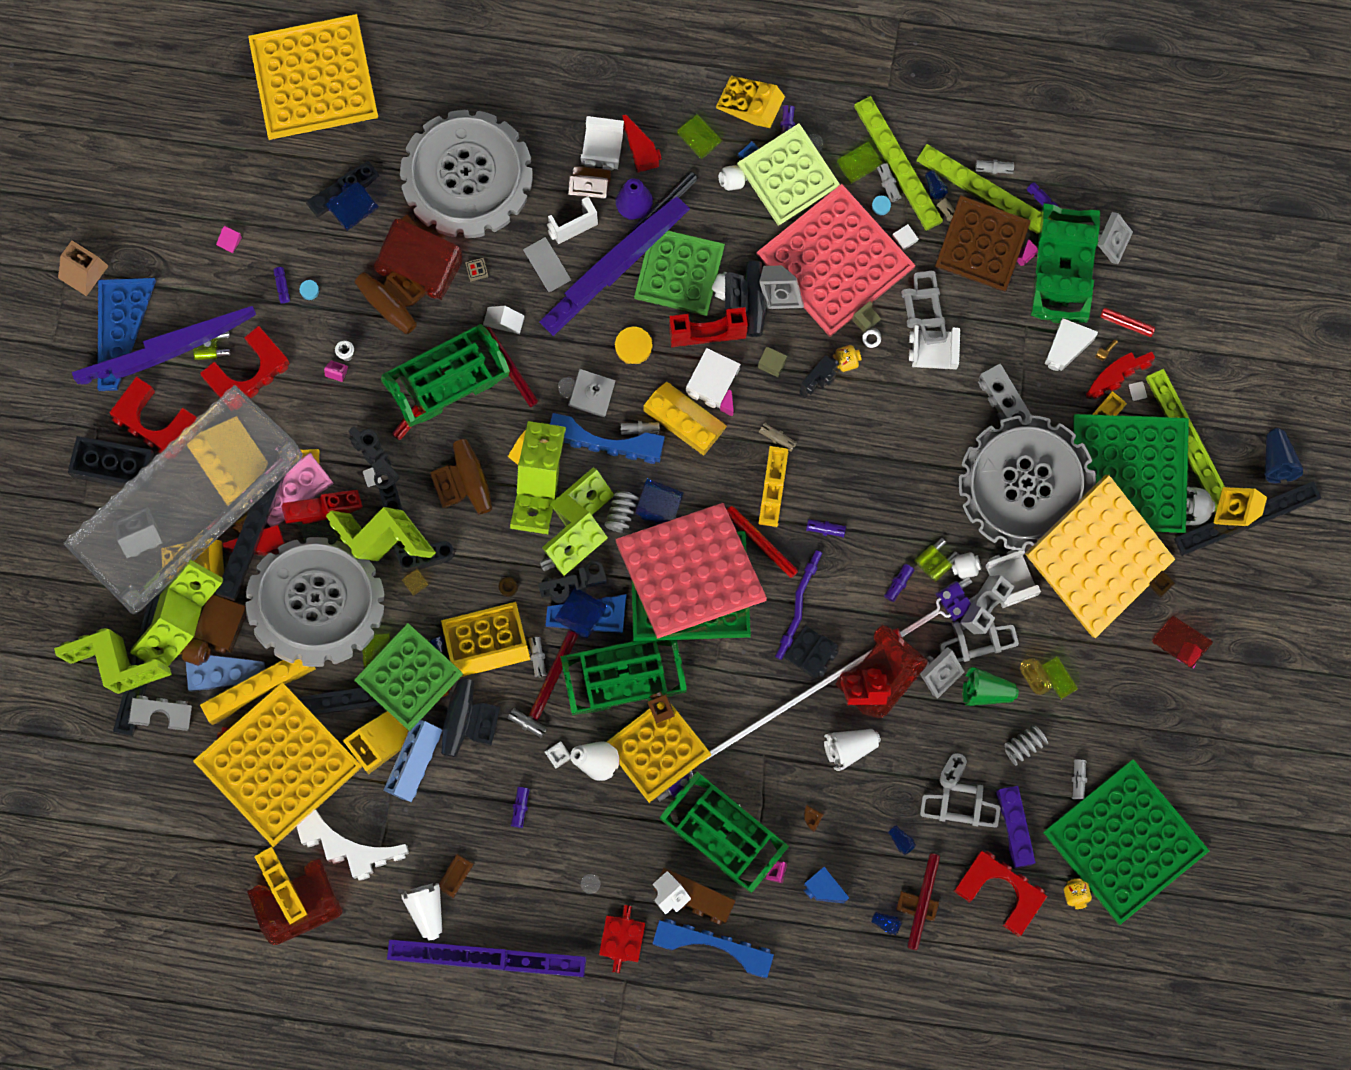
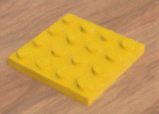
[607,702,711,803]

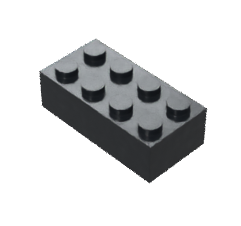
[68,436,156,492]

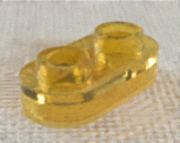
[1020,658,1052,695]

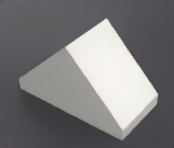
[483,306,524,334]

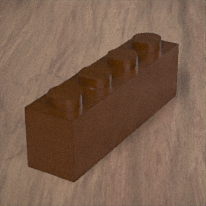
[654,868,735,925]

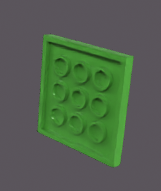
[634,231,725,316]
[355,623,463,731]

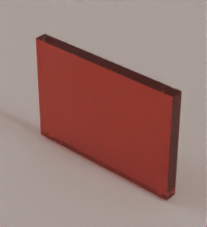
[1152,616,1213,668]

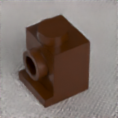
[648,691,675,724]

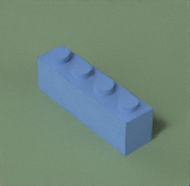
[383,720,442,802]

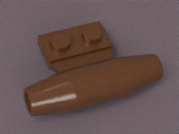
[354,266,426,335]
[430,439,492,515]

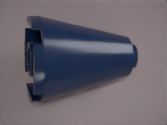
[1265,428,1303,483]

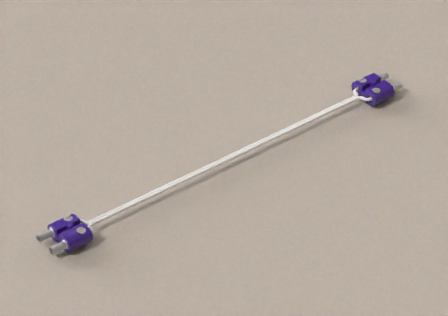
[657,577,977,802]

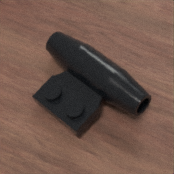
[725,261,766,337]
[441,678,500,757]

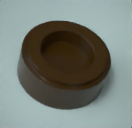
[498,577,518,597]

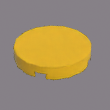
[615,327,652,364]

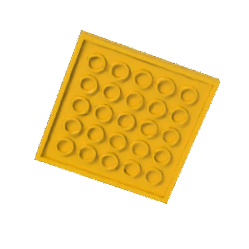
[248,14,378,140]
[1025,475,1175,638]
[193,682,362,847]

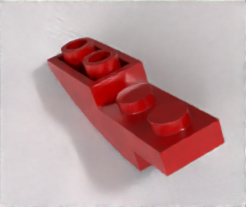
[1086,352,1155,399]
[281,490,363,524]

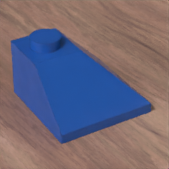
[804,867,849,904]

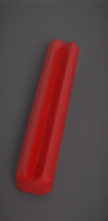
[1100,308,1155,337]

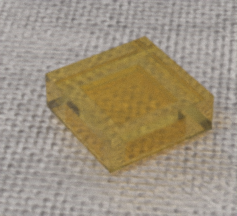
[402,569,429,596]

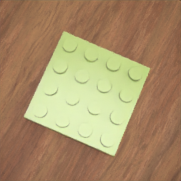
[737,124,840,226]

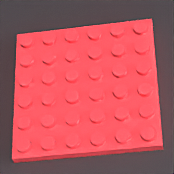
[756,184,915,337]
[616,503,766,639]

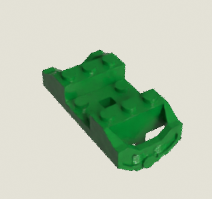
[1031,204,1100,323]
[381,324,510,427]
[560,640,687,715]
[659,772,789,893]

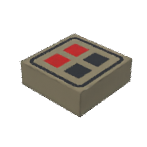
[465,258,488,282]

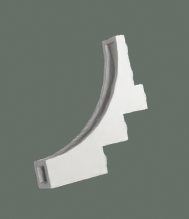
[297,809,409,881]

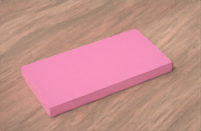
[249,453,334,527]

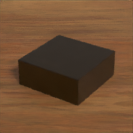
[1149,571,1175,598]

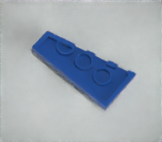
[546,594,626,634]

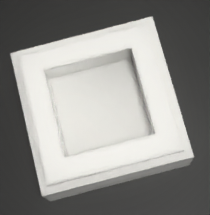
[892,225,919,251]
[545,741,571,768]

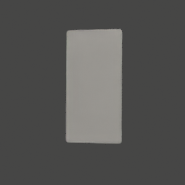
[523,237,571,292]

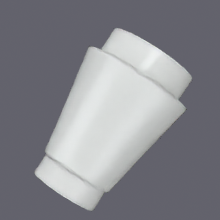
[335,341,354,361]

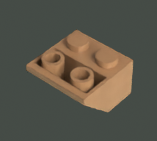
[58,240,108,296]

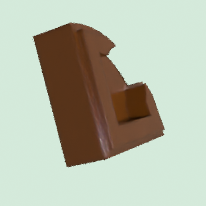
[804,805,824,832]

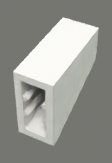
[1045,319,1098,371]

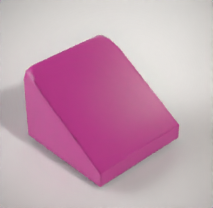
[216,226,242,253]
[720,390,734,416]

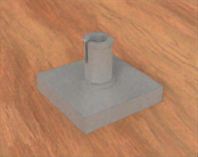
[1098,212,1133,264]
[568,369,615,417]
[920,647,964,699]

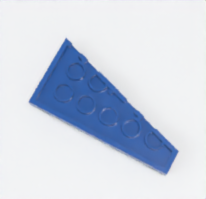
[98,278,156,391]

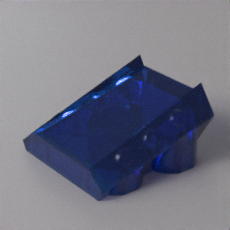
[325,182,379,231]
[636,479,684,524]
[555,588,607,638]

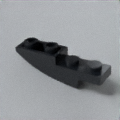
[306,161,379,218]

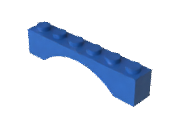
[550,413,665,464]
[653,918,774,979]

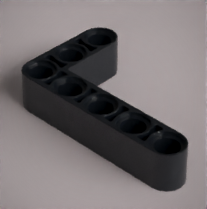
[379,479,454,572]

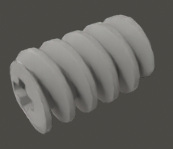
[605,490,638,533]
[1005,725,1048,766]

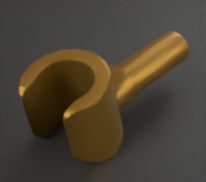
[1095,340,1118,361]

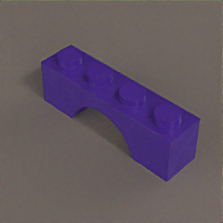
[996,786,1035,869]

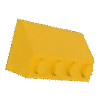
[644,382,727,456]

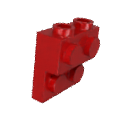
[841,668,891,705]

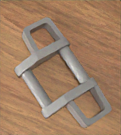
[901,271,947,345]
[939,621,1019,662]
[920,783,1000,827]

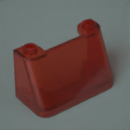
[374,219,462,300]
[835,625,928,718]
[247,858,343,945]

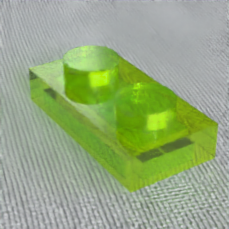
[1040,657,1078,700]

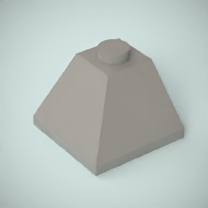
[759,265,804,309]

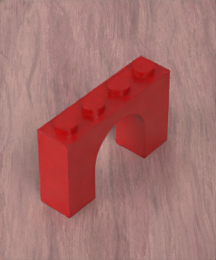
[669,307,748,347]
[200,326,290,412]
[109,376,201,459]
[954,851,1047,937]

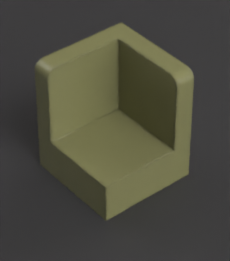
[852,301,881,333]
[758,347,787,377]

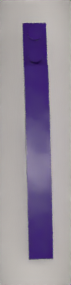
[540,196,690,336]
[72,306,256,385]
[387,940,586,977]

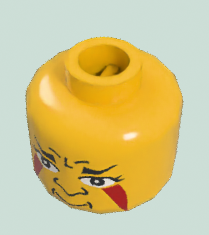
[833,345,862,372]
[1064,878,1092,909]

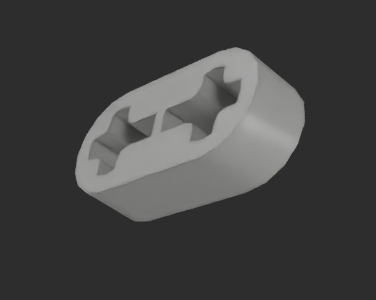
[940,753,967,788]

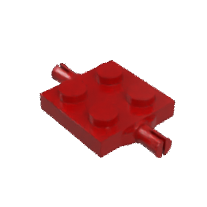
[599,905,645,973]

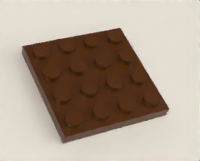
[934,195,1031,292]

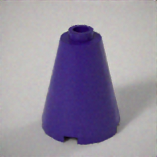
[616,178,653,220]

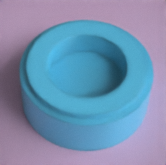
[872,196,891,215]
[300,280,319,300]

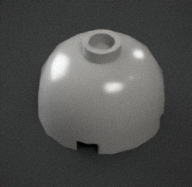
[1186,487,1215,525]

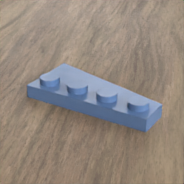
[186,656,266,692]

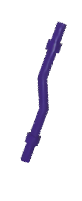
[775,550,822,660]

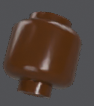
[180,638,211,666]

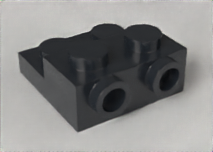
[799,355,839,398]
[784,625,839,679]

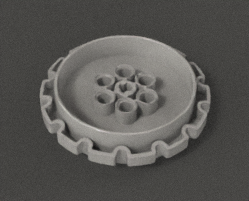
[400,110,533,238]
[959,415,1096,551]
[246,537,384,667]

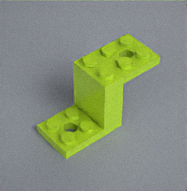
[510,421,566,534]
[542,467,614,576]
[326,507,436,561]
[130,560,223,666]
[54,628,172,694]

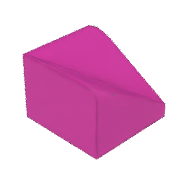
[1017,240,1038,266]

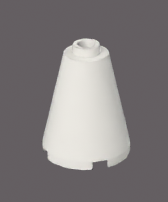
[824,729,881,771]
[570,742,619,781]
[401,883,442,940]

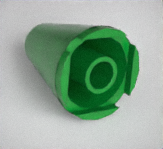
[962,667,1019,706]

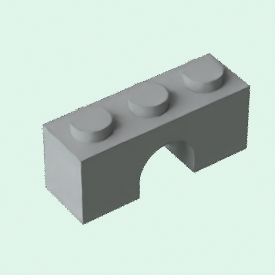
[960,575,1014,634]
[128,696,192,731]

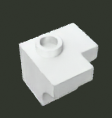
[652,871,691,914]

